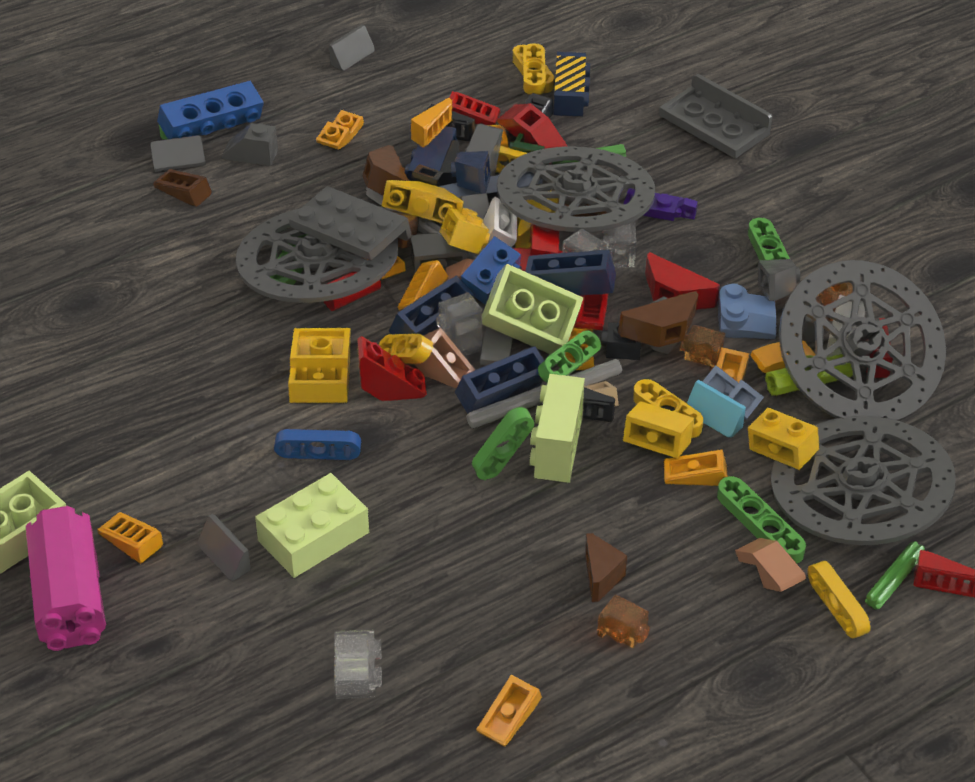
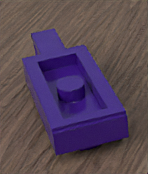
[623,188,698,221]

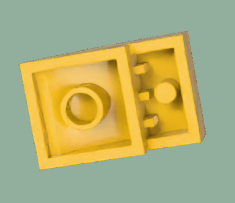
[288,328,351,403]

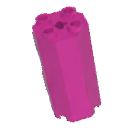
[25,506,106,651]

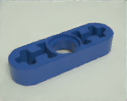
[274,429,361,460]

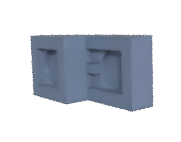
[702,365,764,420]

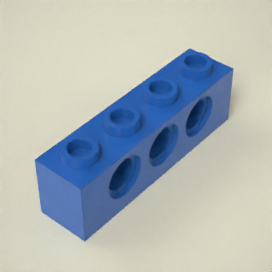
[157,81,264,139]

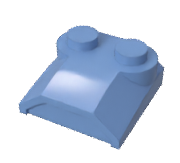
[718,284,776,339]

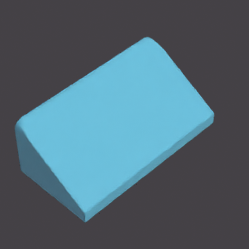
[687,380,746,438]

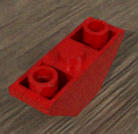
[497,103,567,164]
[645,252,720,310]
[357,336,427,401]

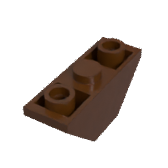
[362,145,410,195]
[618,291,699,347]

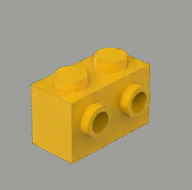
[439,207,490,255]
[623,401,695,459]
[748,408,819,470]

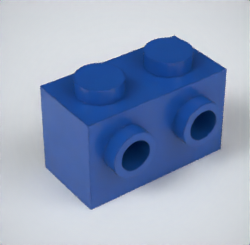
[461,236,522,305]

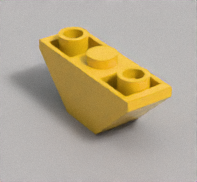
[381,180,464,223]

